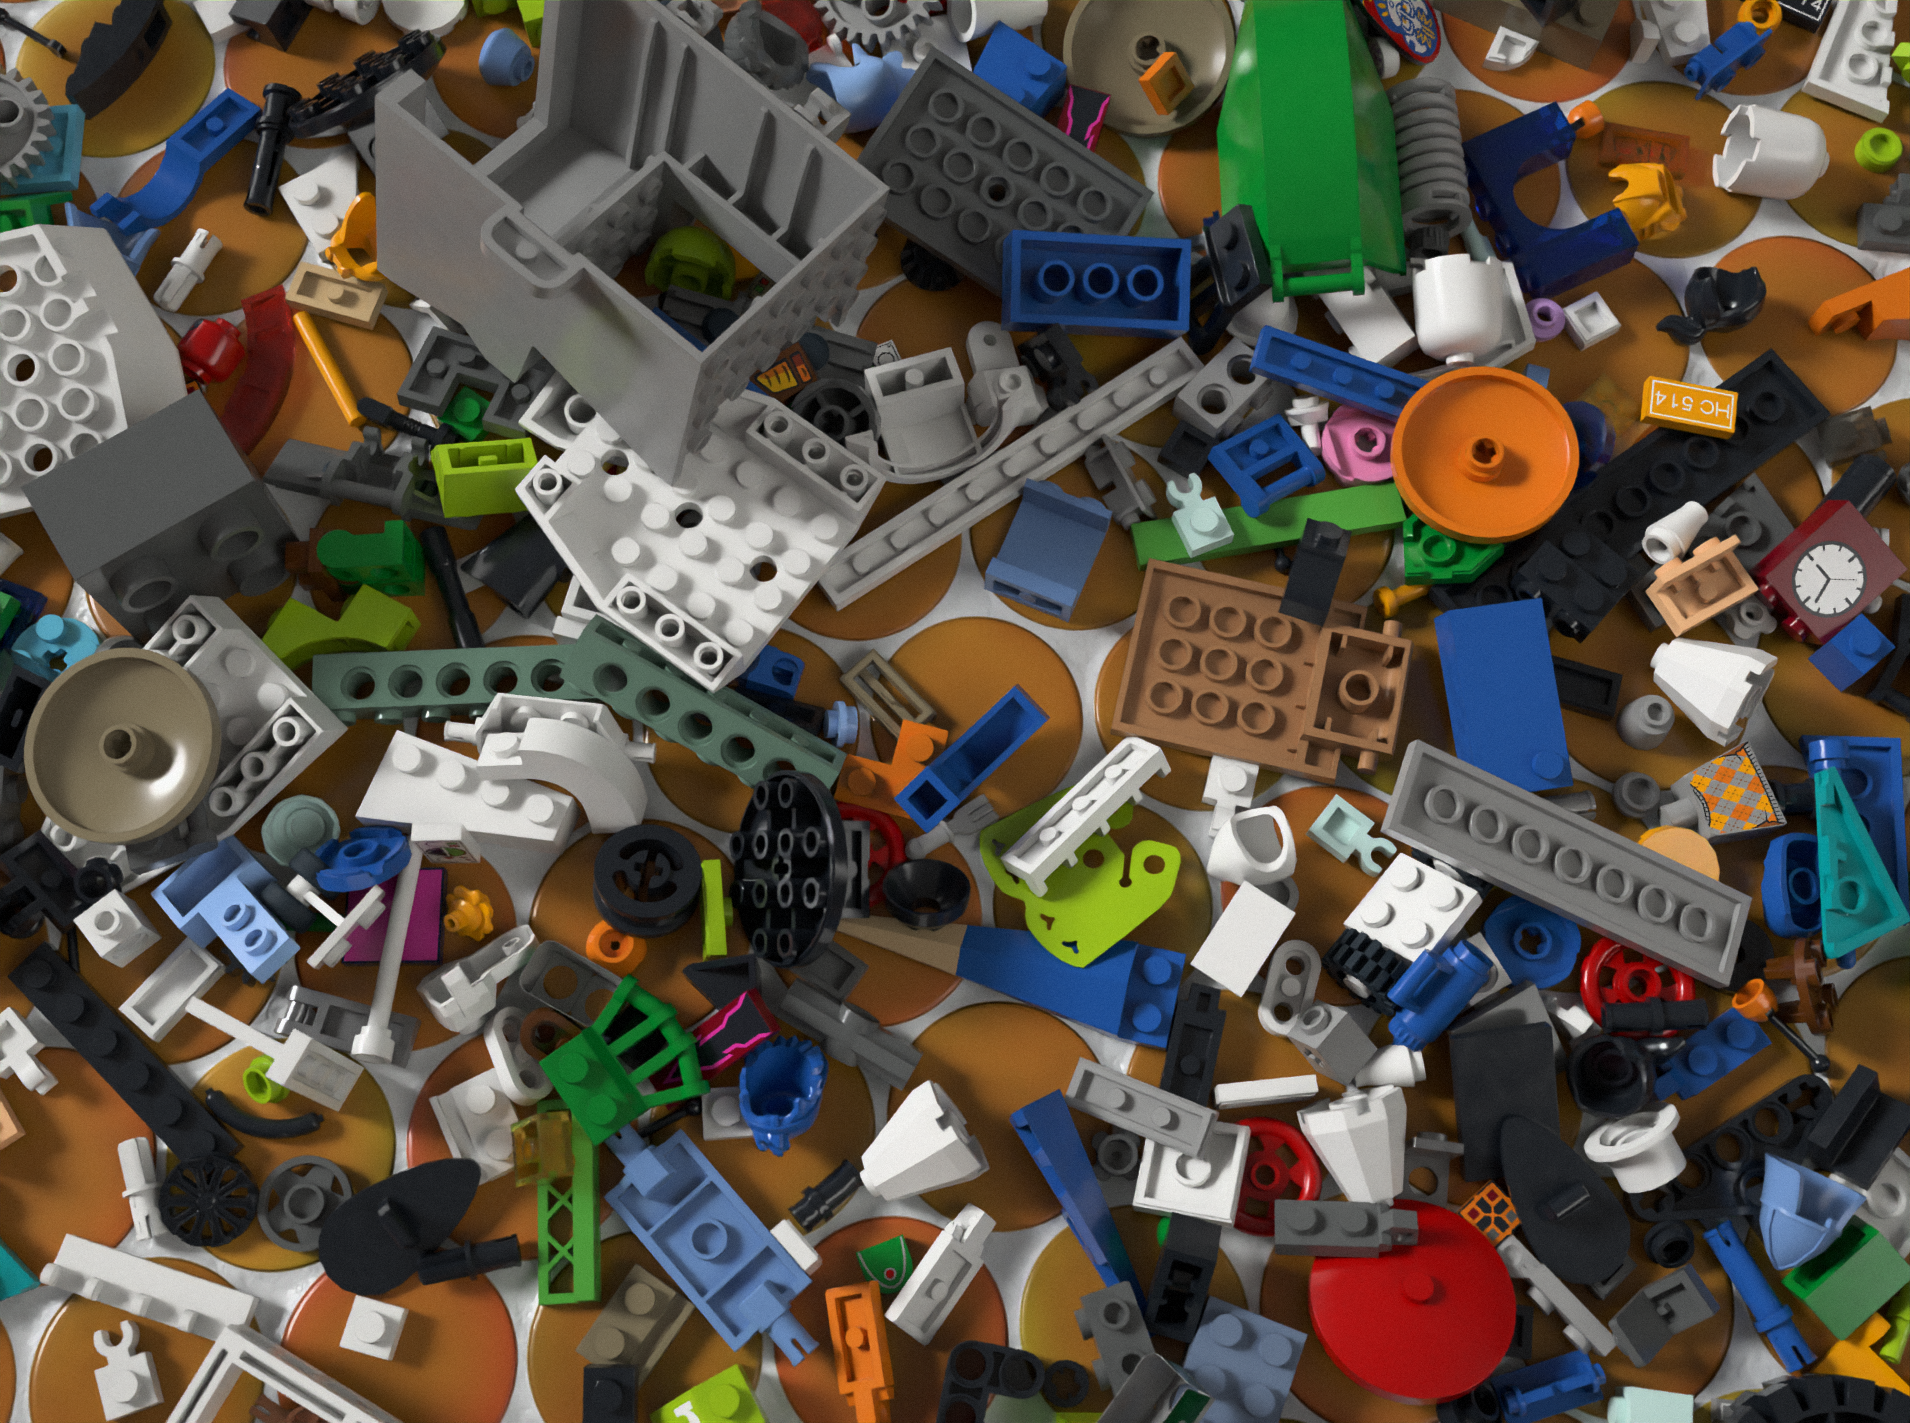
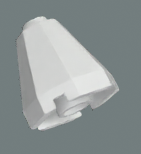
[1650,637,1778,747]
[860,1080,990,1202]
[1297,1084,1407,1206]

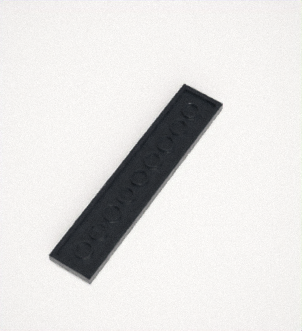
[1427,348,1831,621]

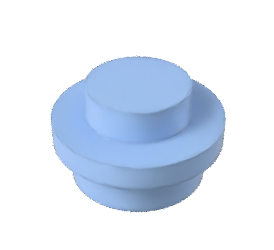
[823,701,858,748]

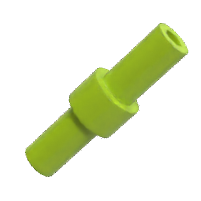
[1879,1263,1910,1364]

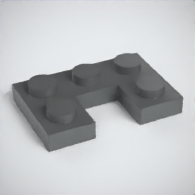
[397,326,556,439]

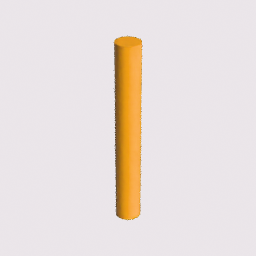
[292,311,367,428]

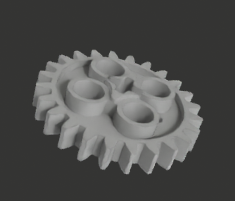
[814,0,943,53]
[0,63,56,193]

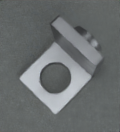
[1396,1132,1464,1209]

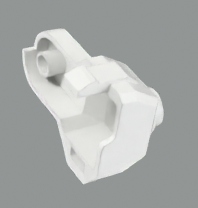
[965,321,1049,427]
[416,925,540,1035]

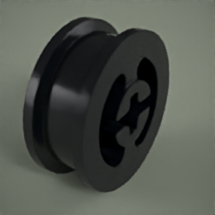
[593,824,702,939]

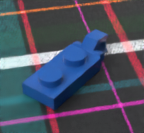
[1649,1007,1772,1103]

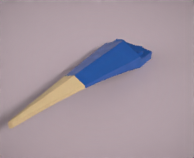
[836,916,1186,1051]

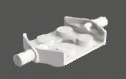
[444,693,657,764]

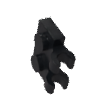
[1017,322,1099,412]

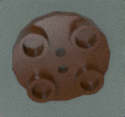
[1763,938,1839,1036]

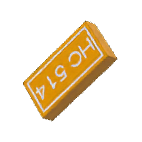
[1640,376,1738,439]

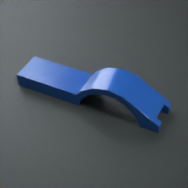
[90,87,262,236]

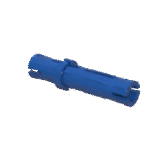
[1701,1219,1817,1373]

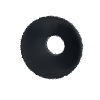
[882,859,971,931]

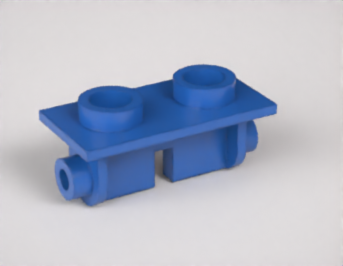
[1684,21,1773,100]
[1490,1350,1606,1423]

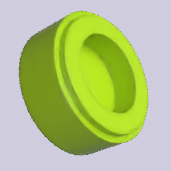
[1854,128,1903,173]

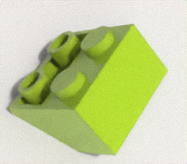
[431,438,538,518]

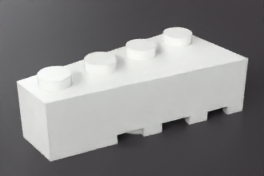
[1303,266,1419,368]

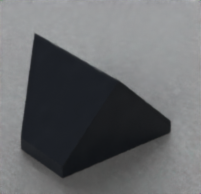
[682,953,762,1011]

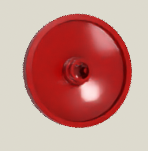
[1307,1199,1516,1405]

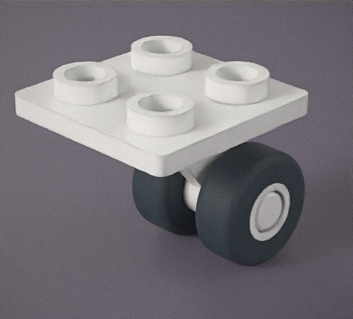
[258,848,386,970]

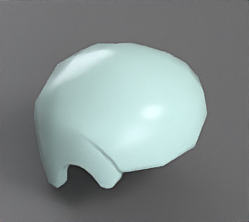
[261,794,341,868]

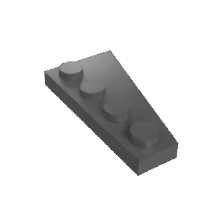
[1625,472,1795,633]

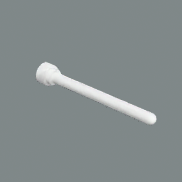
[351,835,423,1064]

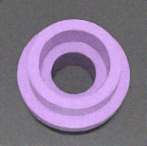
[1525,298,1565,342]

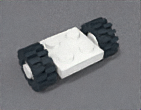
[1321,847,1494,1016]

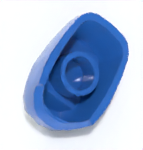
[1761,833,1822,940]

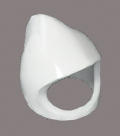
[1207,805,1297,886]

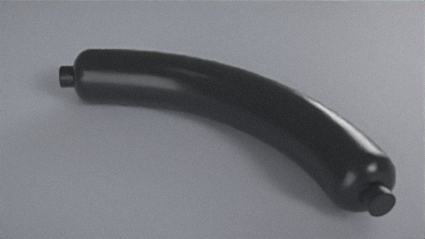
[205,1088,325,1140]

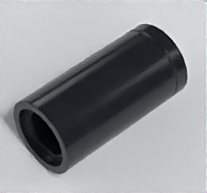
[1805,454,1897,520]

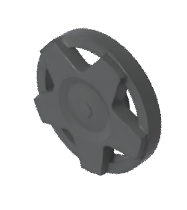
[257,1155,354,1252]

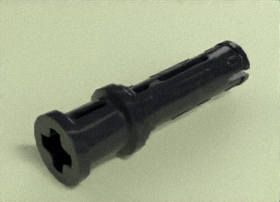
[243,83,303,216]

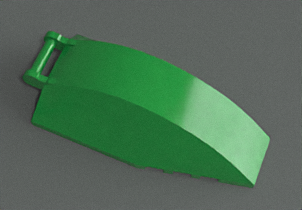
[1217,0,1407,303]

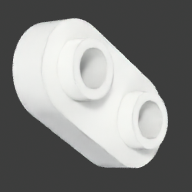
[1258,940,1321,1038]
[483,1007,553,1106]

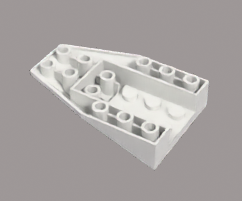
[41,595,348,894]

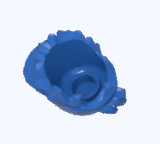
[738,1035,829,1157]

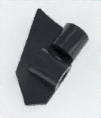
[460,513,573,619]

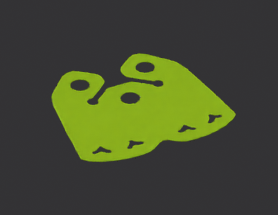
[979,785,1181,968]

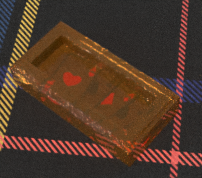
[1597,122,1690,181]

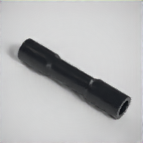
[419,526,486,649]

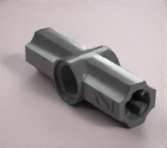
[774,977,924,1091]

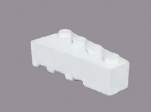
[355,730,581,855]

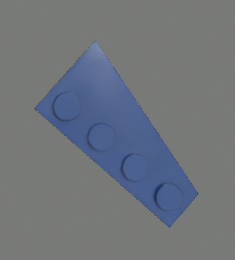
[1798,735,1910,926]

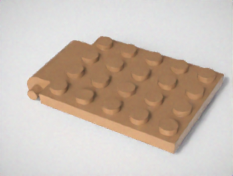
[1110,558,1414,785]

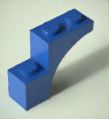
[894,684,1050,834]

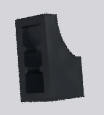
[1278,518,1352,627]

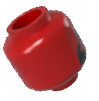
[176,318,246,386]

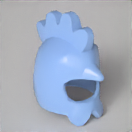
[806,43,916,134]

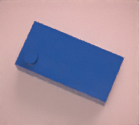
[1001,230,1191,339]
[1434,598,1574,793]

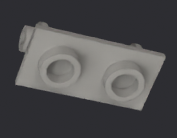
[1084,433,1158,530]

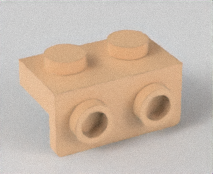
[1645,534,1759,637]

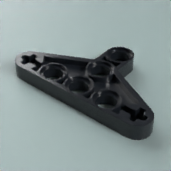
[1623,1074,1833,1247]

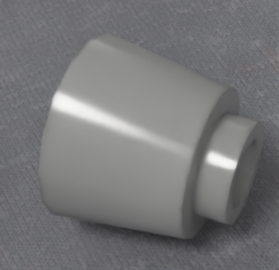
[1616,695,1675,750]

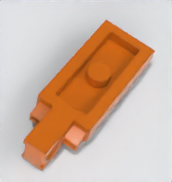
[825,1280,894,1423]

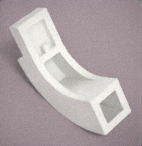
[476,718,648,834]

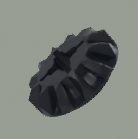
[901,237,966,292]

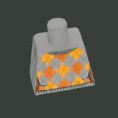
[1657,741,1787,845]

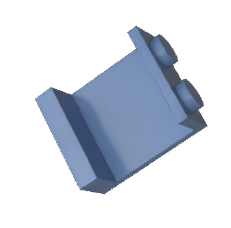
[984,478,1112,622]

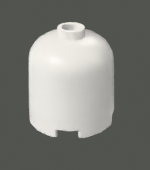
[1713,104,1829,200]
[1411,254,1503,368]

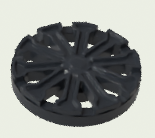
[158,1152,259,1248]

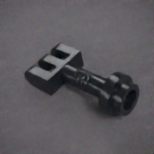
[357,397,461,455]

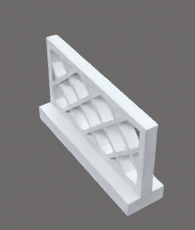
[184,996,364,1111]

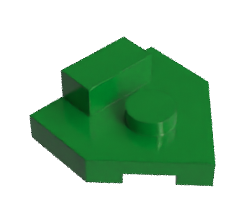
[1403,514,1504,585]

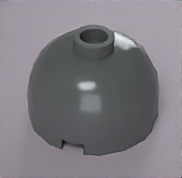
[791,378,881,448]

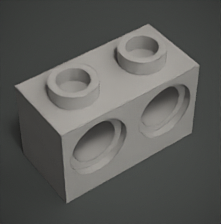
[1172,336,1274,440]

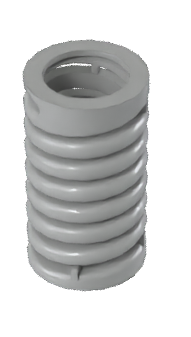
[1385,77,1473,242]

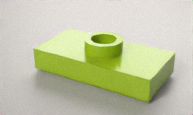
[699,859,733,962]

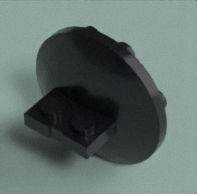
[287,29,449,178]
[729,770,870,968]

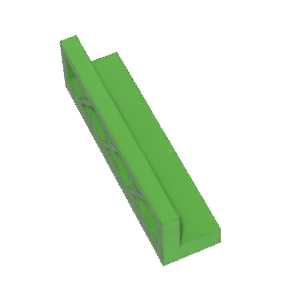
[537,1099,602,1306]

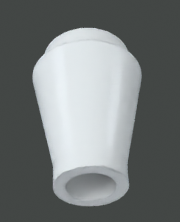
[1642,501,1708,565]
[1354,1043,1426,1087]

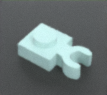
[1166,473,1234,558]
[1306,794,1397,877]

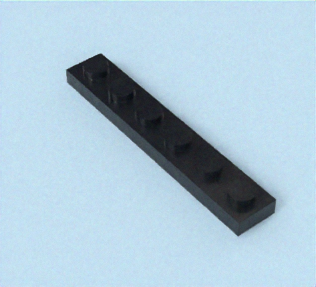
[7,941,245,1176]

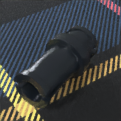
[788,1159,865,1233]

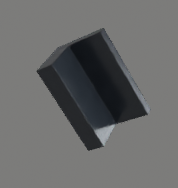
[1807,1064,1910,1191]

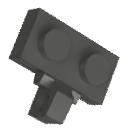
[1856,173,1910,254]

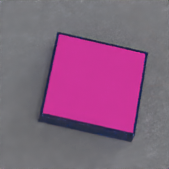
[341,867,448,967]

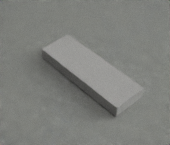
[1064,1057,1220,1160]

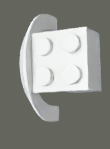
[845,347,1025,484]

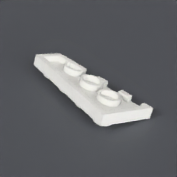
[1640,0,1710,67]
[1802,0,1898,123]

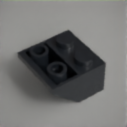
[0,648,61,773]

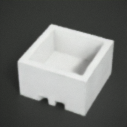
[1190,880,1296,997]

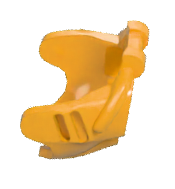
[1608,163,1687,243]
[325,192,388,282]

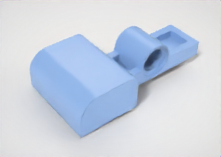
[150,834,301,984]

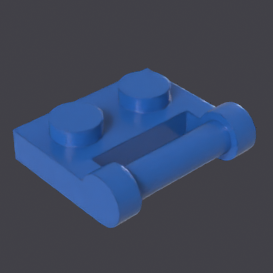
[1207,413,1325,518]

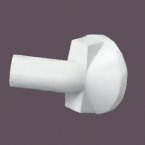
[1284,394,1329,456]

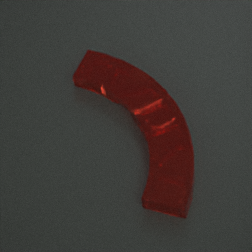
[220,284,296,456]

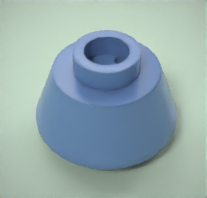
[479,28,534,86]

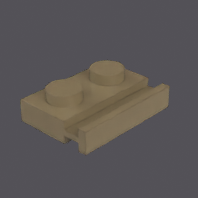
[575,1263,697,1392]

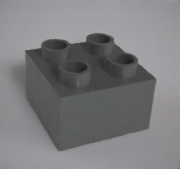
[21,389,301,644]

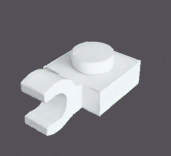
[1201,755,1259,838]
[0,1006,59,1096]

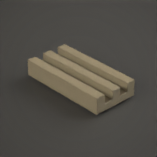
[839,648,937,742]

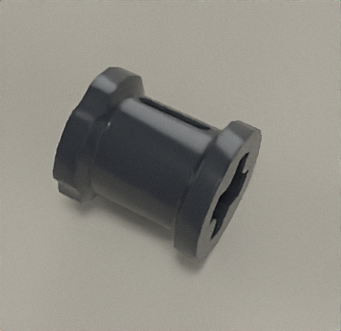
[1767,778,1817,820]

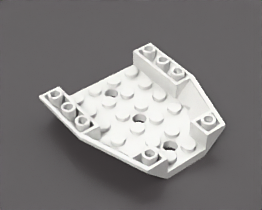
[0,224,188,519]
[515,389,887,694]

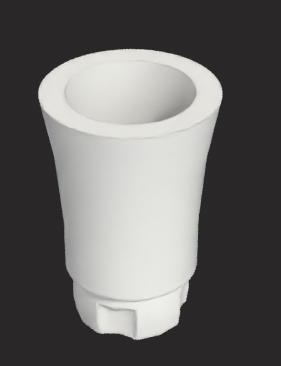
[947,0,1048,42]

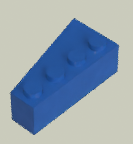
[973,20,1067,119]

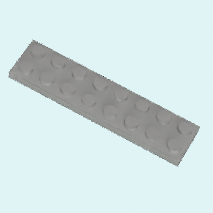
[1380,739,1752,988]

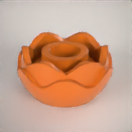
[586,920,647,977]

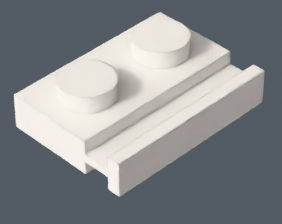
[429,1067,537,1186]

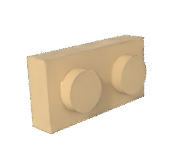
[285,261,388,330]

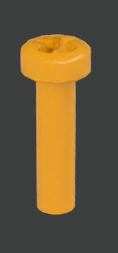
[1372,584,1435,619]

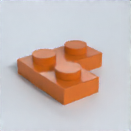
[834,719,950,819]

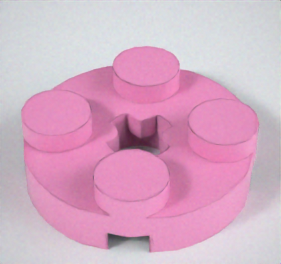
[1321,404,1397,488]

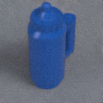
[1387,939,1493,1052]

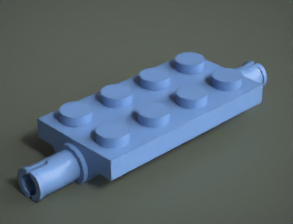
[604,1124,819,1368]

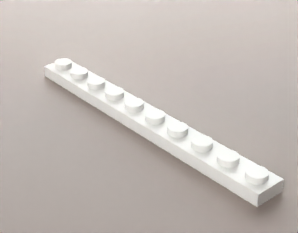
[817,337,1205,612]

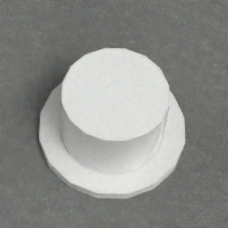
[1583,1102,1687,1193]

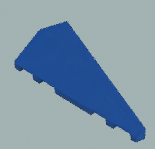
[1009,1089,1156,1338]

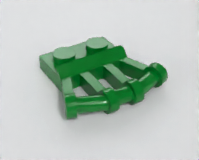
[538,973,711,1147]

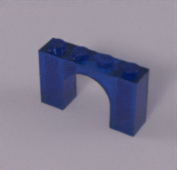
[1461,101,1639,300]

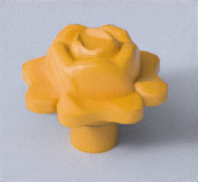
[444,885,493,941]

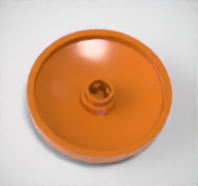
[1390,366,1579,544]

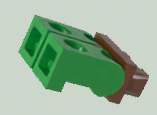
[285,520,426,602]

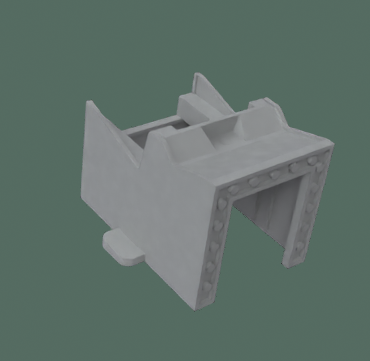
[375,0,890,487]

